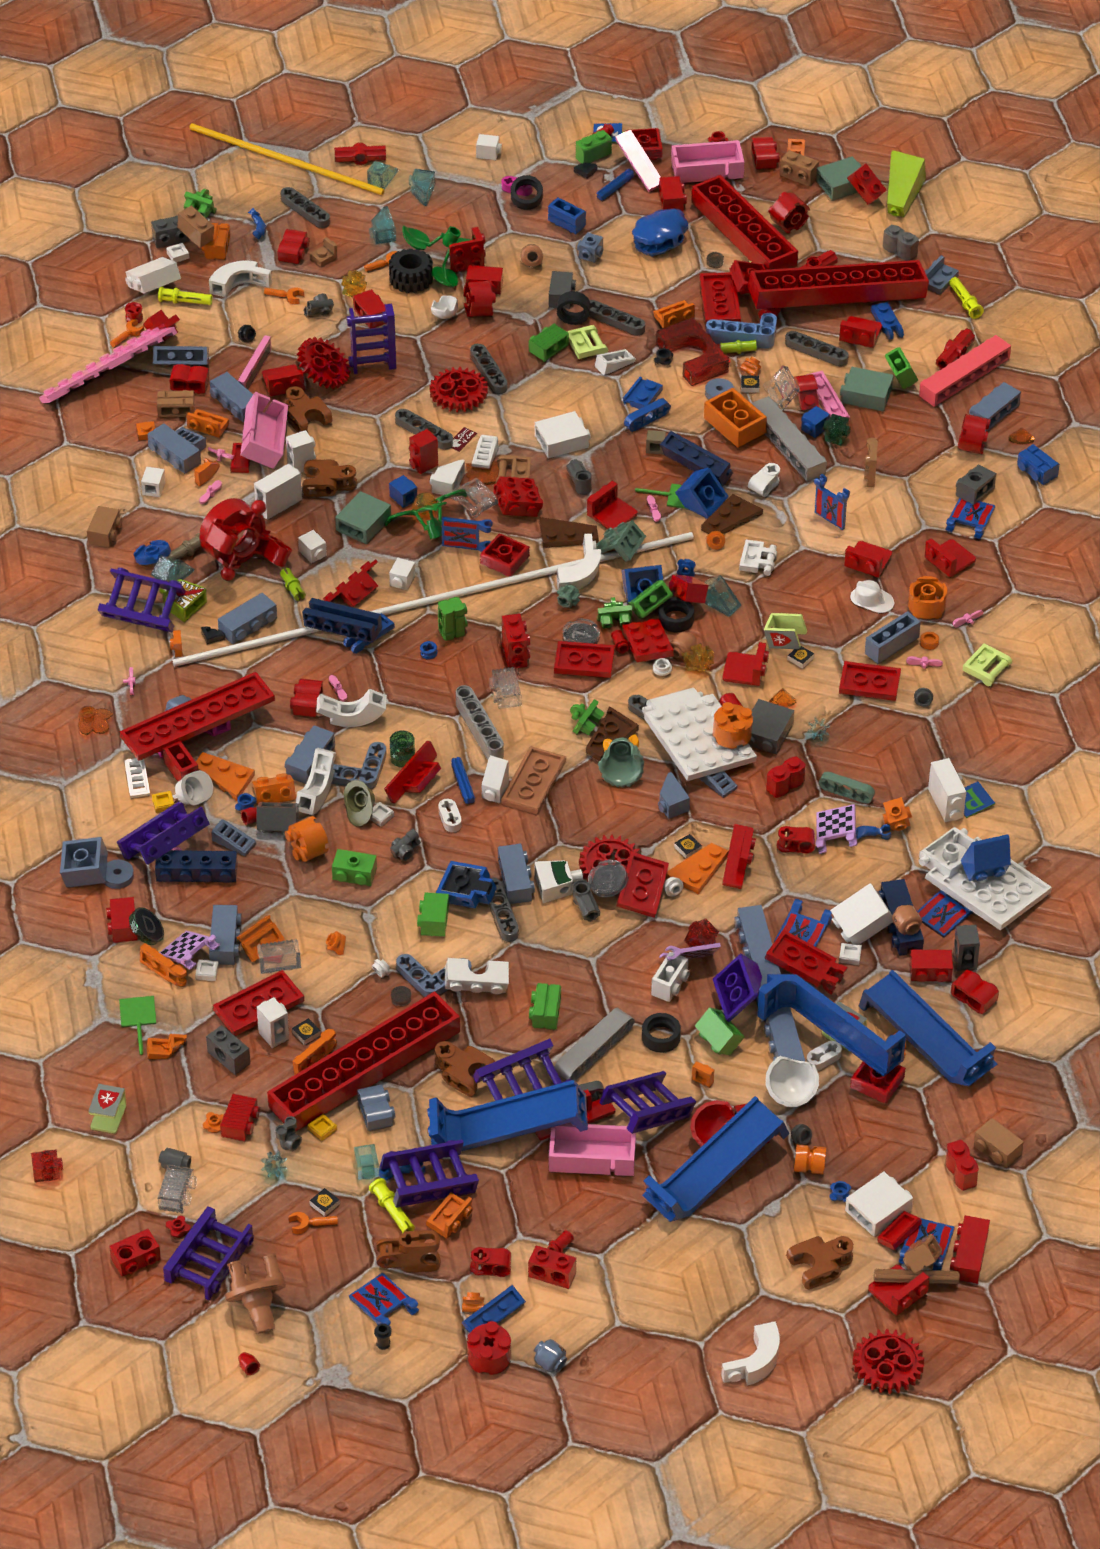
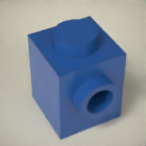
[801,406,830,438]
[389,475,418,508]

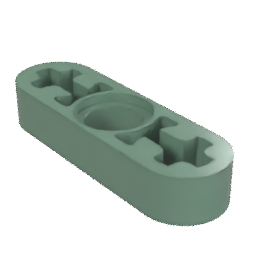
[819,772,875,803]

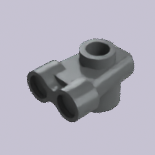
[304,293,334,316]
[390,829,421,861]
[275,1116,302,1151]

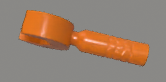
[364,251,397,272]
[264,287,305,304]
[110,319,144,347]
[289,1212,338,1234]

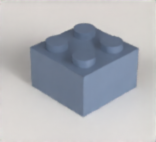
[60,837,108,887]

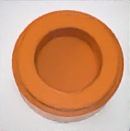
[920,632,939,650]

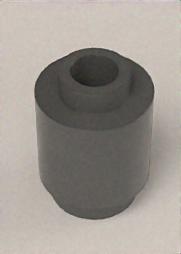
[159,1147,192,1173]

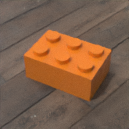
[704,387,767,448]

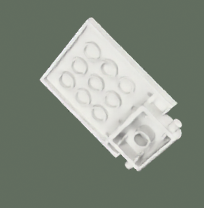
[642,688,757,781]
[919,827,1052,930]

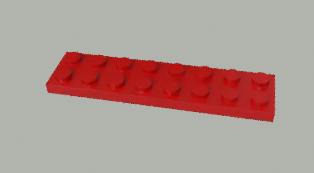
[119,672,275,761]

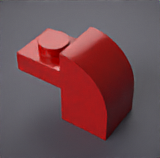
[143,309,180,342]
[792,374,819,411]

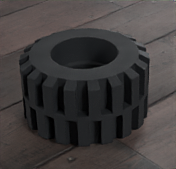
[389,248,433,293]

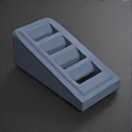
[175,427,206,451]
[699,771,738,798]
[211,819,256,856]

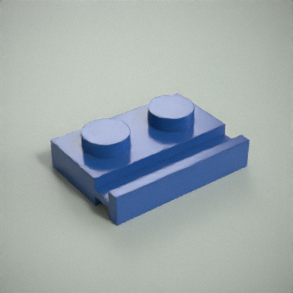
[623,377,663,409]

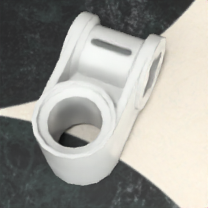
[748,463,780,497]

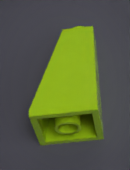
[887,150,926,217]

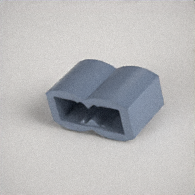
[357,1084,395,1131]

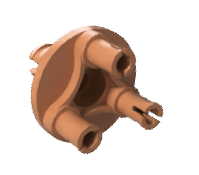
[225,1254,286,1334]

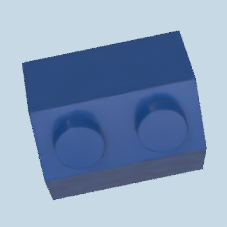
[675,467,729,518]
[621,565,663,605]
[961,834,1011,881]

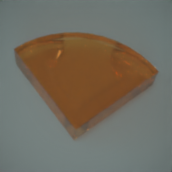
[1008,428,1035,445]
[769,688,797,708]

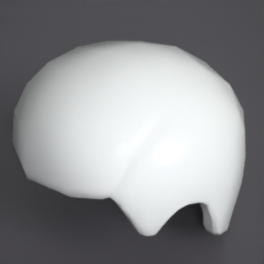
[431,296,458,319]

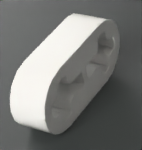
[438,799,462,832]
[806,1041,842,1071]

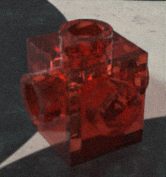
[684,919,719,947]
[31,1150,63,1182]

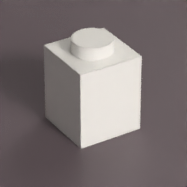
[476,134,502,160]
[141,467,165,497]
[298,530,327,563]
[389,558,415,590]

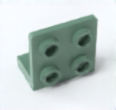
[596,520,646,562]

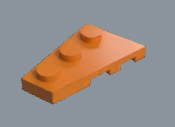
[196,752,255,801]
[665,843,729,894]

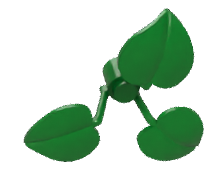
[402,226,471,288]
[385,489,467,540]

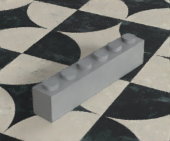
[751,396,827,482]

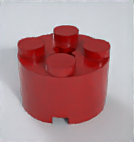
[768,191,810,233]
[463,281,496,317]
[957,414,991,455]
[467,1321,511,1375]

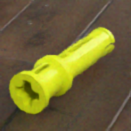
[949,277,984,319]
[158,286,213,306]
[369,1178,415,1233]

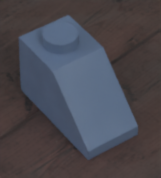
[658,772,690,819]

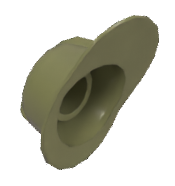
[343,780,375,827]

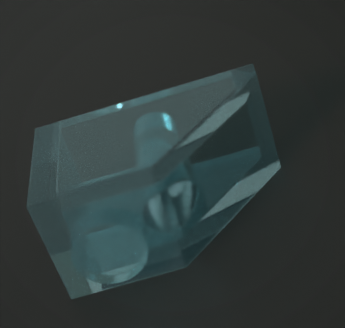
[367,161,398,189]
[409,169,435,206]
[369,206,396,245]
[151,555,194,582]
[704,575,742,617]

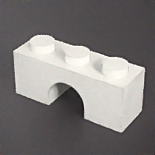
[445,958,509,994]

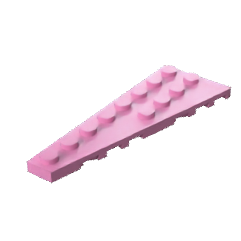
[39,327,177,404]

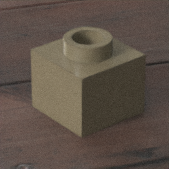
[646,430,666,455]

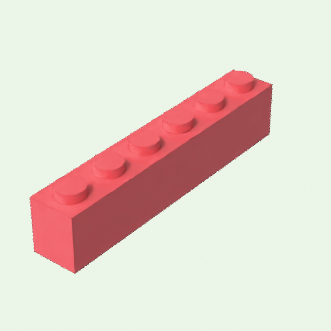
[919,335,1011,407]

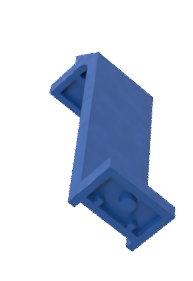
[859,970,998,1086]
[758,974,906,1077]
[427,1080,588,1151]
[642,1096,790,1222]

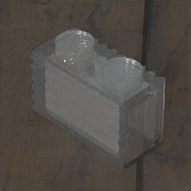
[489,667,522,709]
[257,939,301,974]
[158,1165,197,1214]

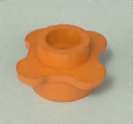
[203,1112,224,1133]

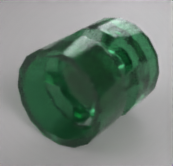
[389,730,415,767]

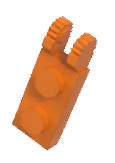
[140,943,187,987]
[292,1029,337,1075]

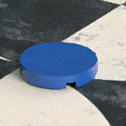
[134,540,171,565]

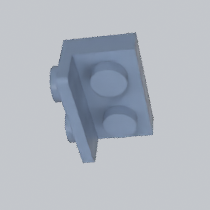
[925,255,959,295]

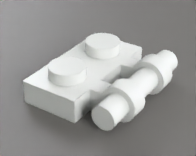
[739,540,777,576]

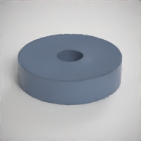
[705,378,734,400]
[104,859,134,889]

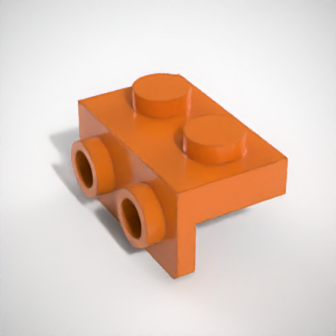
[654,300,695,329]
[186,409,229,438]
[252,773,296,804]
[426,1192,473,1238]

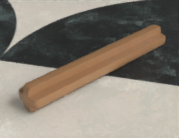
[873,1269,960,1284]

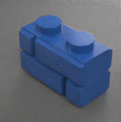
[548,197,586,234]
[1017,444,1060,485]

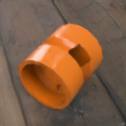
[794,1144,826,1175]

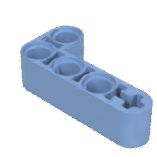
[706,313,777,349]

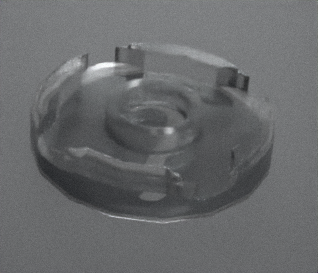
[562,618,600,644]
[588,860,628,897]

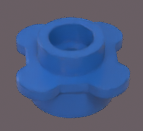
[677,559,696,577]
[235,793,257,811]
[830,1181,851,1202]

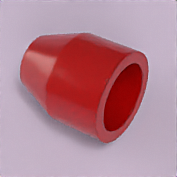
[241,807,257,825]
[238,1352,260,1375]

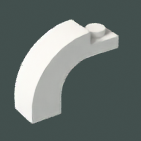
[209,261,272,297]
[556,534,601,590]
[316,689,387,727]
[296,748,336,815]
[721,1321,780,1386]

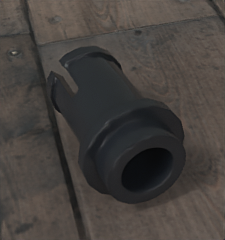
[374,1323,392,1350]

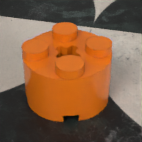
[908,576,947,619]
[713,702,753,749]
[285,816,329,862]

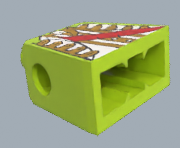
[159,579,207,623]

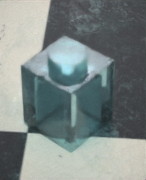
[354,1144,379,1180]

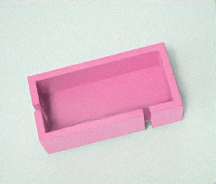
[671,140,744,183]
[240,392,288,469]
[549,1123,636,1176]

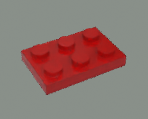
[622,619,674,662]
[554,641,615,678]
[839,661,901,701]
[616,851,669,918]

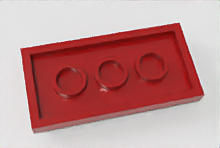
[699,272,741,325]
[213,970,305,1036]

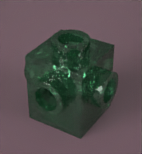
[823,414,851,446]

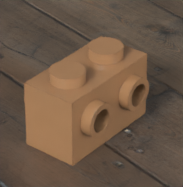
[780,150,819,186]

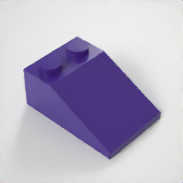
[713,953,762,1022]

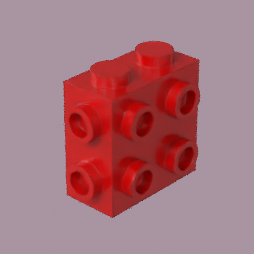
[493,476,543,517]
[502,613,530,669]

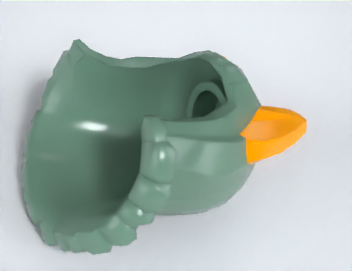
[598,734,644,788]

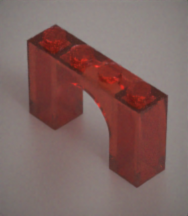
[656,317,730,386]

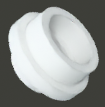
[653,658,672,676]
[664,877,683,897]
[372,959,390,978]

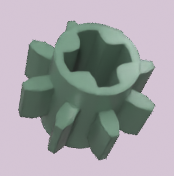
[557,584,580,608]

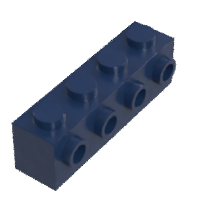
[155,850,238,883]

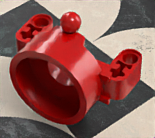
[199,498,292,581]

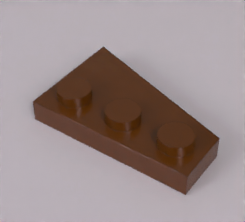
[701,494,763,534]
[539,517,599,548]
[586,706,639,761]

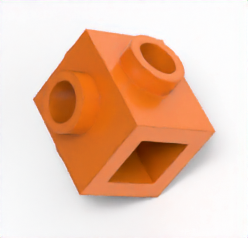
[882,797,912,831]

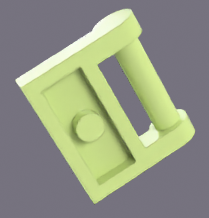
[566,325,609,359]
[963,643,1012,686]

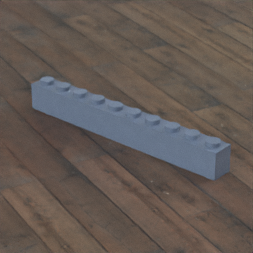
[734,905,805,1061]

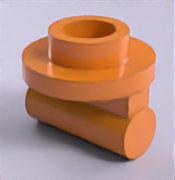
[740,356,761,376]
[706,531,725,550]
[326,931,346,955]
[462,1292,484,1312]

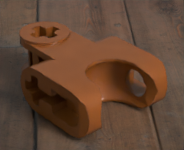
[286,387,332,433]
[302,459,358,497]
[435,1041,495,1097]
[376,1230,441,1273]
[786,1236,854,1290]

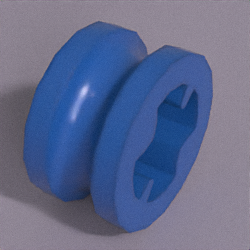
[420,641,438,659]

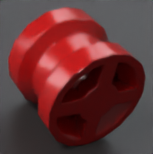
[125,302,143,324]

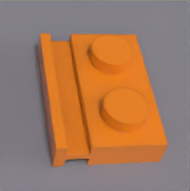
[236,915,285,962]

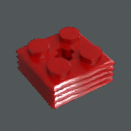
[626,128,663,160]
[729,260,766,294]
[480,533,530,577]
[850,1061,906,1104]

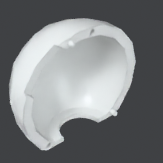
[766,1056,819,1107]

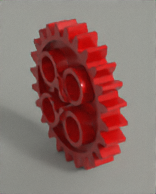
[297,337,351,389]
[430,367,488,412]
[579,834,640,893]
[852,1329,925,1394]

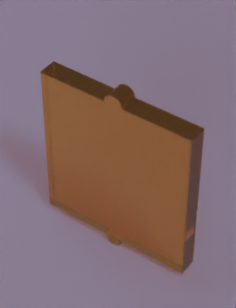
[466,460,499,487]

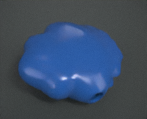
[632,209,688,256]

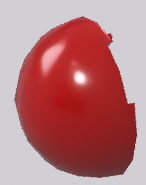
[690,1100,735,1147]

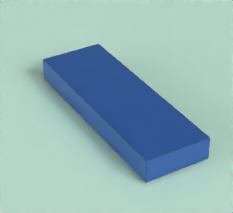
[462,1285,526,1333]

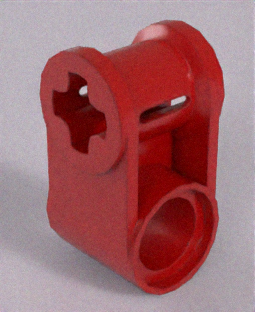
[776,826,815,854]
[470,1247,512,1277]

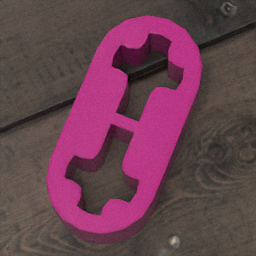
[501,176,533,196]

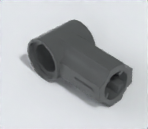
[566,459,592,495]
[573,880,600,922]

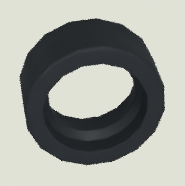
[511,175,543,210]
[557,291,591,325]
[658,597,694,633]
[642,1013,681,1053]

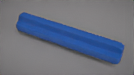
[596,169,634,201]
[451,757,475,804]

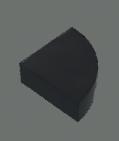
[574,163,598,178]
[201,626,225,645]

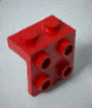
[449,227,486,272]
[839,316,882,348]
[262,364,305,397]
[587,480,638,529]
[924,538,976,577]
[844,541,892,578]
[722,642,769,686]
[868,1265,929,1316]

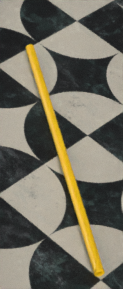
[189,123,385,195]

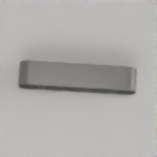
[456,685,504,760]
[554,1008,635,1081]

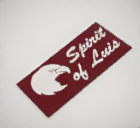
[451,427,477,452]

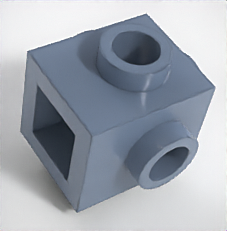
[577,232,604,263]

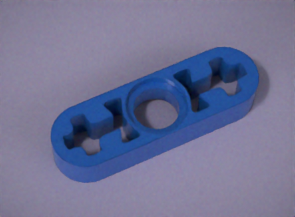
[624,398,671,431]

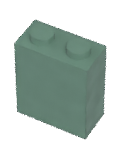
[816,156,861,201]
[840,367,894,411]
[335,491,391,544]

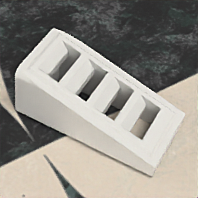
[595,349,636,375]
[472,435,499,469]
[125,758,150,798]

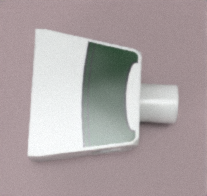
[534,860,583,903]

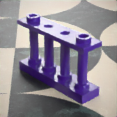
[346,303,396,374]
[97,568,186,633]
[117,802,210,865]
[473,1039,571,1101]
[599,1071,696,1134]
[380,1140,479,1208]
[163,1206,254,1300]

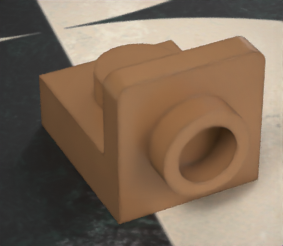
[310,237,338,267]

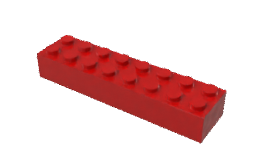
[691,175,798,270]

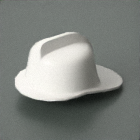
[850,580,894,613]
[173,770,213,806]

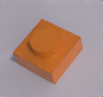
[136,421,155,441]
[170,630,183,657]
[692,1061,715,1088]

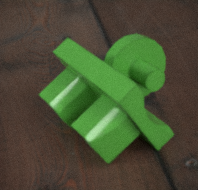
[183,189,217,218]
[597,597,632,629]
[570,699,604,735]

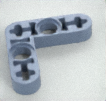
[331,742,387,789]
[396,954,472,997]

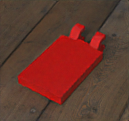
[765,930,848,995]

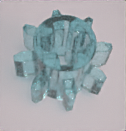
[806,717,830,741]
[261,1151,287,1177]

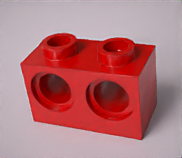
[109,1229,161,1277]
[528,1245,576,1289]

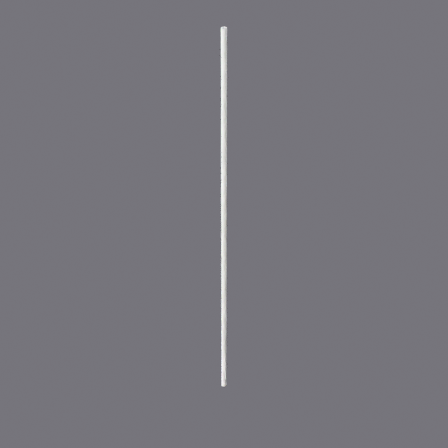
[172,532,694,667]

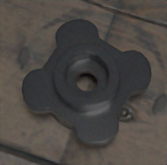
[654,348,673,365]

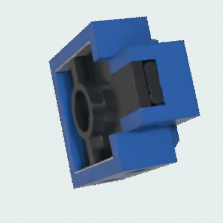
[436,861,497,909]

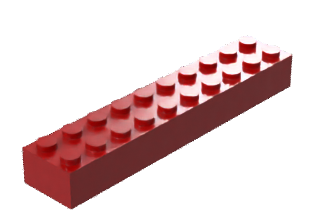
[748,260,929,309]
[267,991,460,1132]

